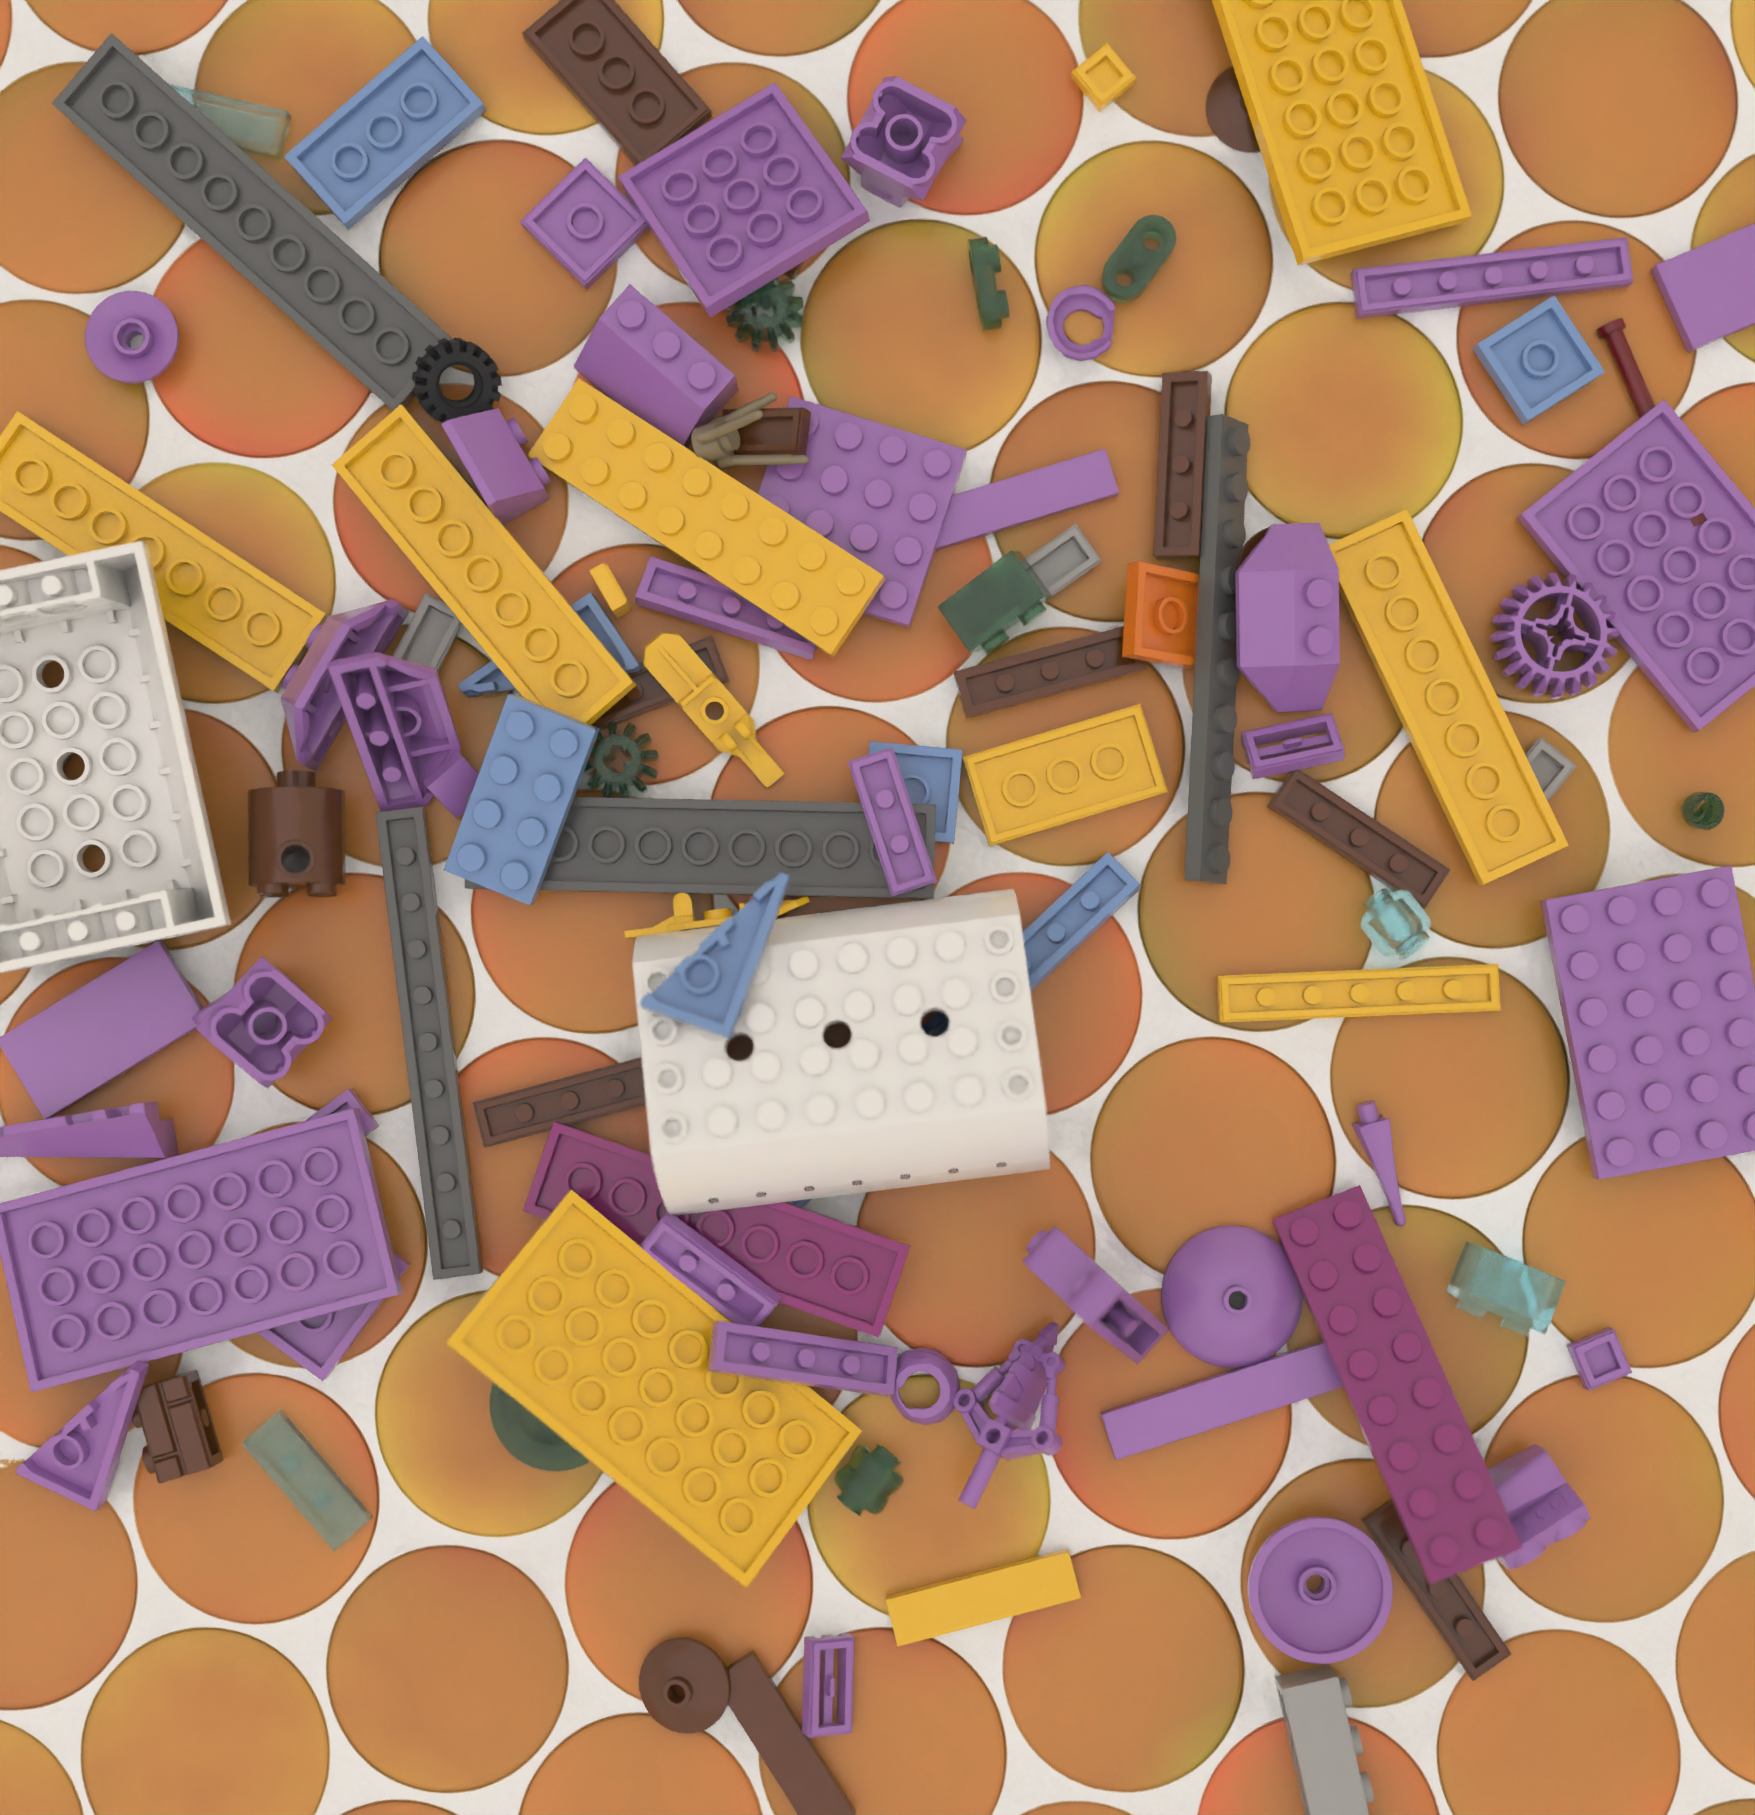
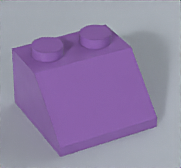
[441,408,551,525]

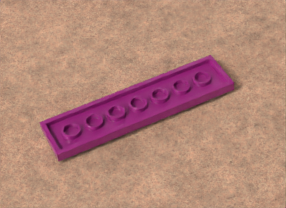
[523,1121,911,1338]
[1272,1185,1523,1585]

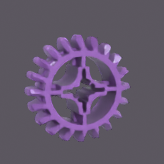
[1489,572,1620,699]

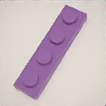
[635,556,817,661]
[708,1321,898,1397]

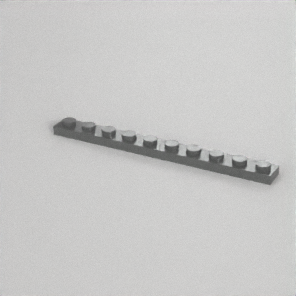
[1184,414,1250,884]
[376,807,483,1280]

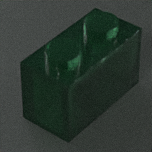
[938,550,1053,654]

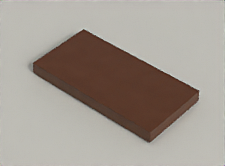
[522,0,712,166]

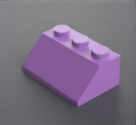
[574,284,738,448]

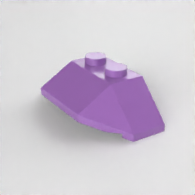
[1235,523,1340,712]
[281,599,409,771]
[328,652,461,812]

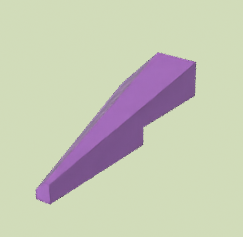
[0,1101,179,1158]

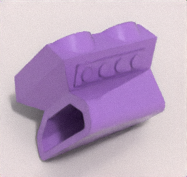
[841,76,967,207]
[191,957,333,1089]
[1488,1444,1591,1570]

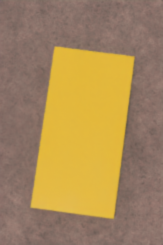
[962,704,1168,847]

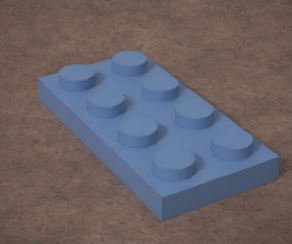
[284,36,486,230]
[444,693,600,906]

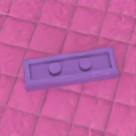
[848,747,937,897]
[640,1211,781,1327]

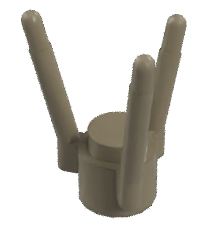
[691,392,809,470]

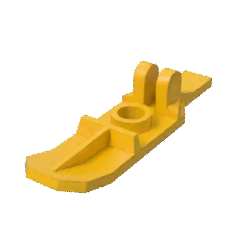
[643,632,785,788]
[624,893,811,939]

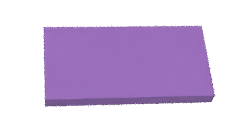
[0,941,203,1119]

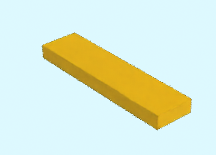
[886,1548,1081,1646]

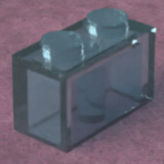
[1446,1241,1566,1337]

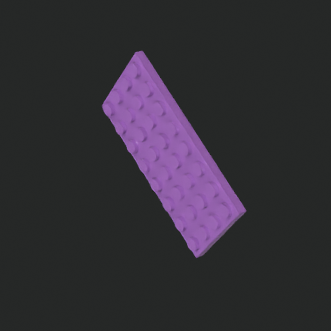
[0,1108,403,1392]

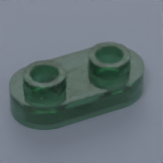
[1101,215,1176,303]
[967,236,1009,331]

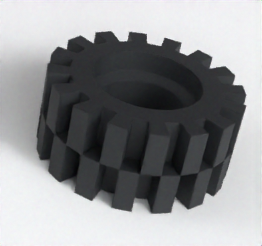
[412,338,502,423]

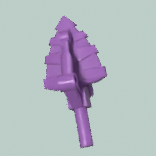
[953,1322,1065,1509]

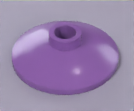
[85,291,179,384]

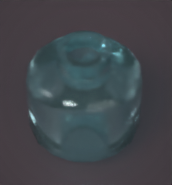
[1360,888,1431,960]

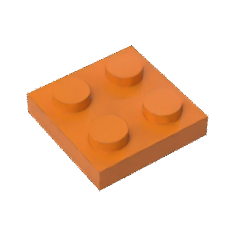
[1122,561,1199,670]

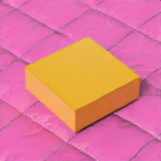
[1071,43,1136,112]
[589,563,632,619]

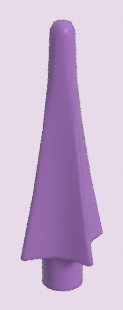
[1352,1100,1406,1226]

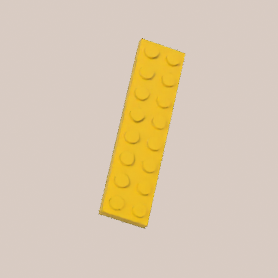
[528,379,886,657]
[332,404,637,725]
[0,411,329,693]
[1329,509,1569,886]

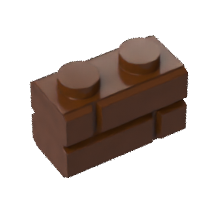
[132,1369,223,1484]

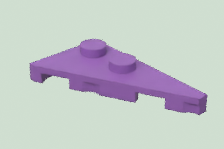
[16,1360,149,1512]

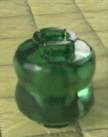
[834,1443,904,1516]

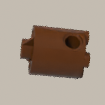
[248,771,346,898]

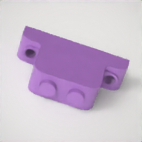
[1022,1225,1169,1364]

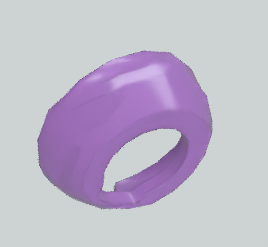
[1046,285,1116,361]
[890,1348,960,1425]

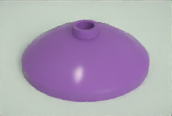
[1161,1225,1303,1368]
[1248,1516,1393,1664]

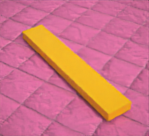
[1216,964,1501,1023]

